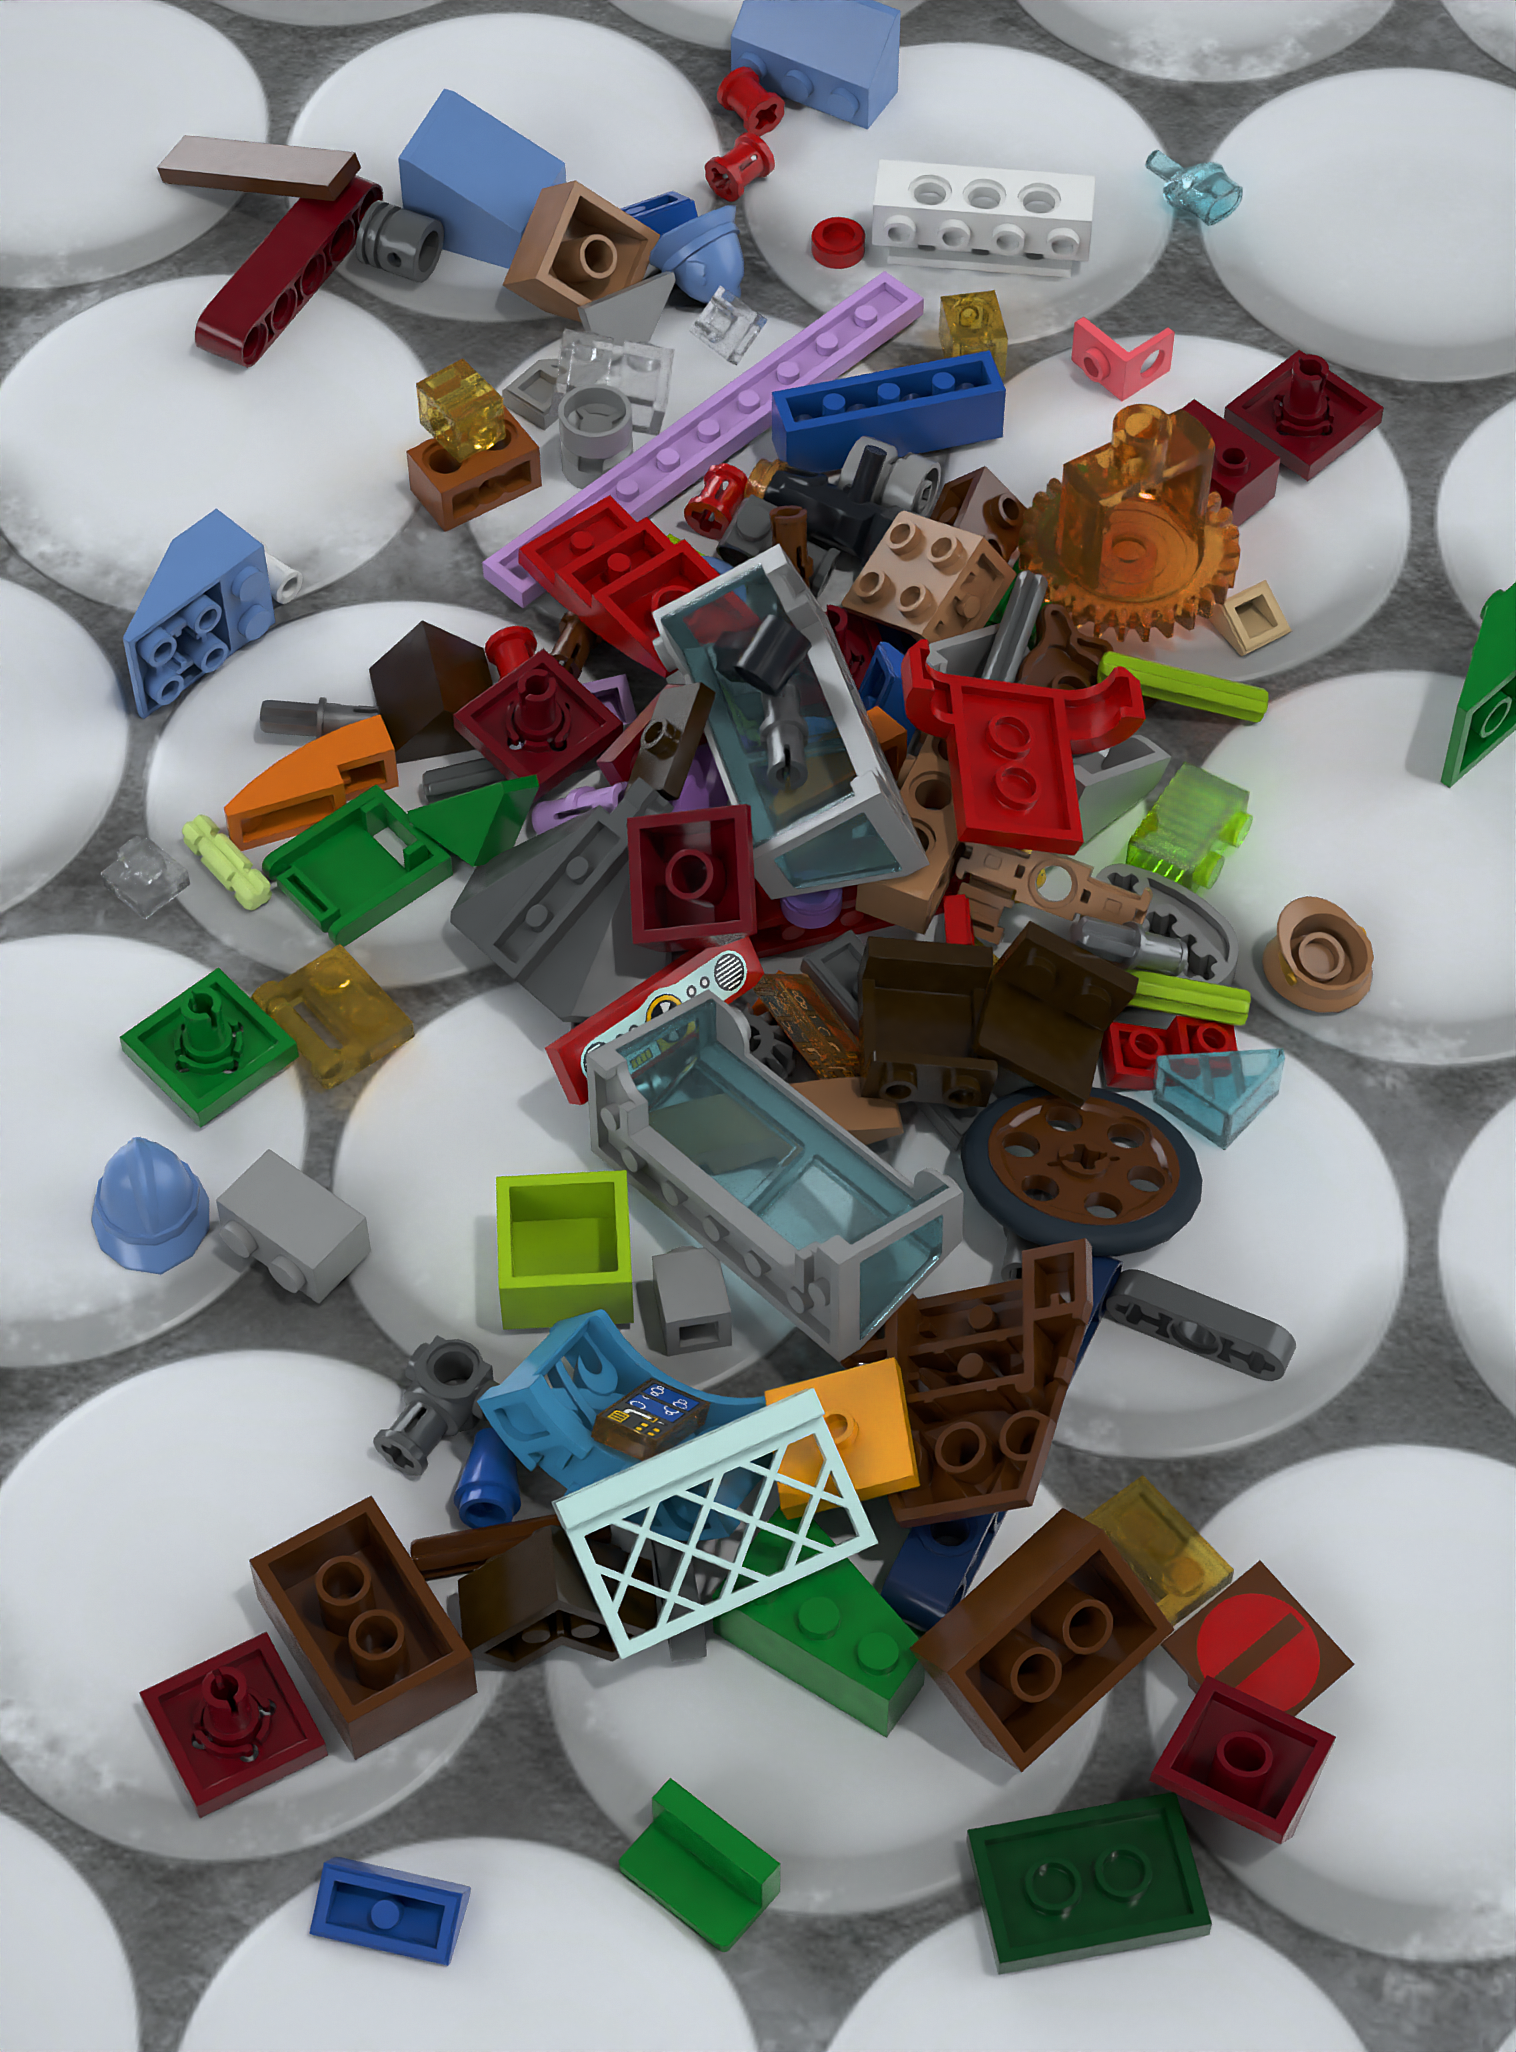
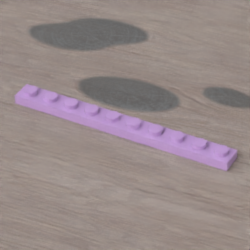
[482,271,924,608]

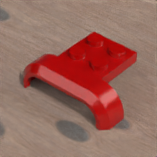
[901,639,1146,856]

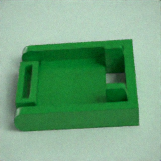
[262,784,453,948]

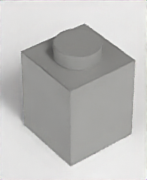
[652,1246,732,1356]

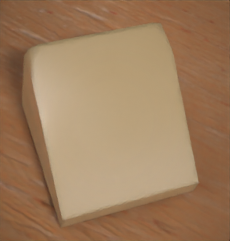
[1205,580,1292,657]

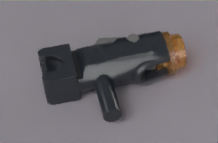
[744,445,911,568]

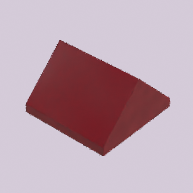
[1149,1675,1336,1845]

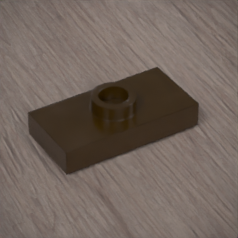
[623,682,716,801]

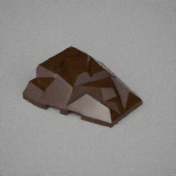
[840,1238,1093,1529]

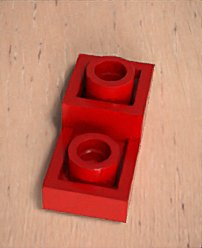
[1101,1015,1242,1090]

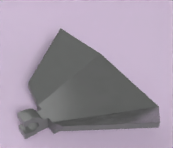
[450,777,674,1023]

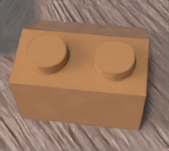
[503,180,660,323]

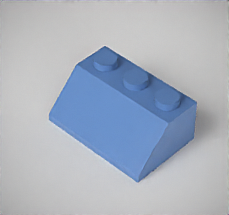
[731,0,901,129]

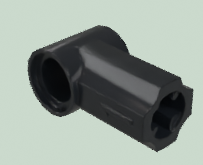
[712,614,812,697]

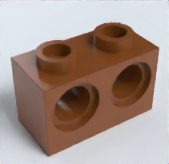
[406,405,542,532]

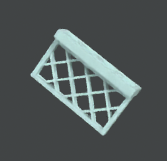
[551,1388,878,1659]

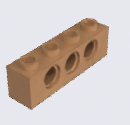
[851,731,966,935]

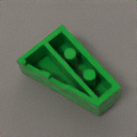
[712,1505,925,1738]

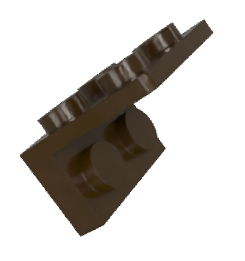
[973,921,1139,1107]

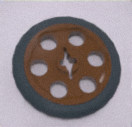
[961,1086,1203,1256]

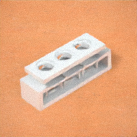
[872,159,1096,278]

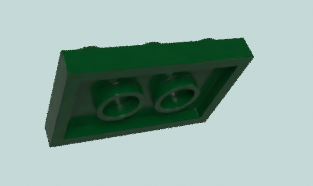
[966,1792,1212,1975]

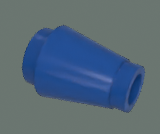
[453,1428,521,1529]

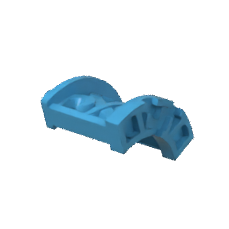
[477,1309,773,1541]

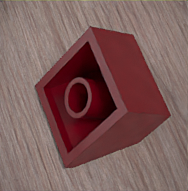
[627,804,757,952]

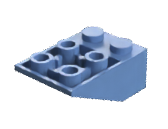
[123,508,275,719]

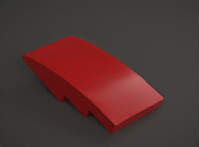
[518,495,759,678]

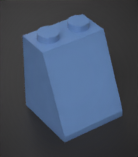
[398,88,566,269]

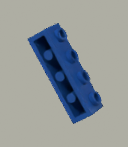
[772,350,1006,473]

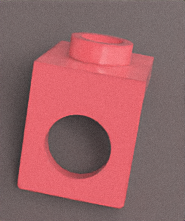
[1071,317,1175,401]

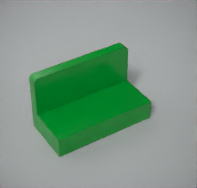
[619,1778,781,1952]

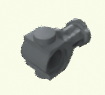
[716,494,841,598]
[373,1335,500,1476]

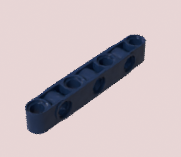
[880,1256,1123,1632]

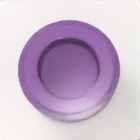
[780,866,842,929]

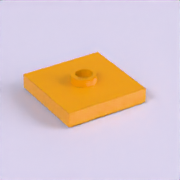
[764,1357,920,1520]

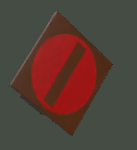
[1160,1560,1355,1717]

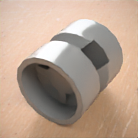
[559,384,633,489]
[838,436,941,517]

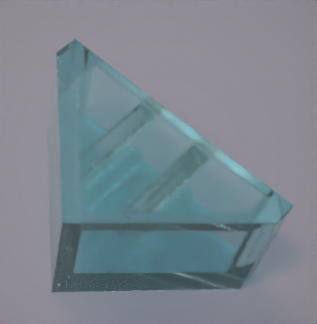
[1152,1048,1285,1150]

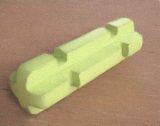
[182,815,272,911]

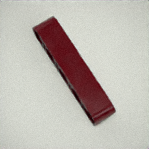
[195,175,383,368]

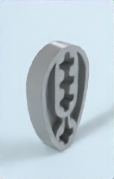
[1096,863,1239,986]

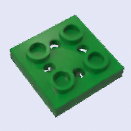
[119,967,299,1128]

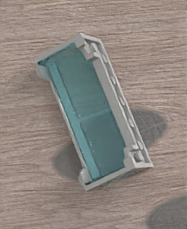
[652,544,930,900]
[586,989,964,1362]

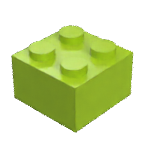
[496,1170,634,1330]

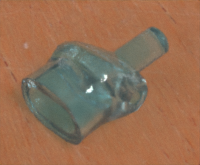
[1145,150,1243,226]

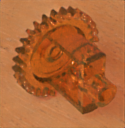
[1018,404,1241,642]

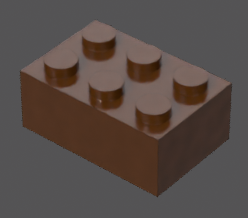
[249,1495,478,1760]
[910,1508,1175,1772]

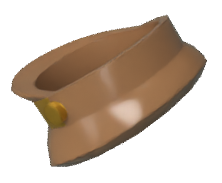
[1262,896,1374,1012]

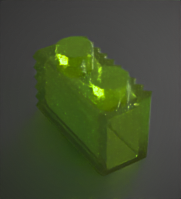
[1125,762,1253,893]

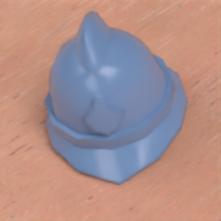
[649,205,744,307]
[91,1137,210,1275]

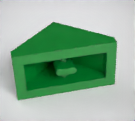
[407,775,539,867]

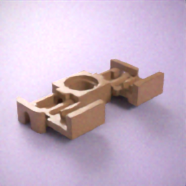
[955,842,1153,965]

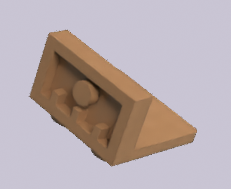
[842,511,1017,644]

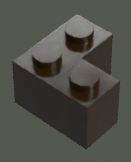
[458,1525,658,1672]

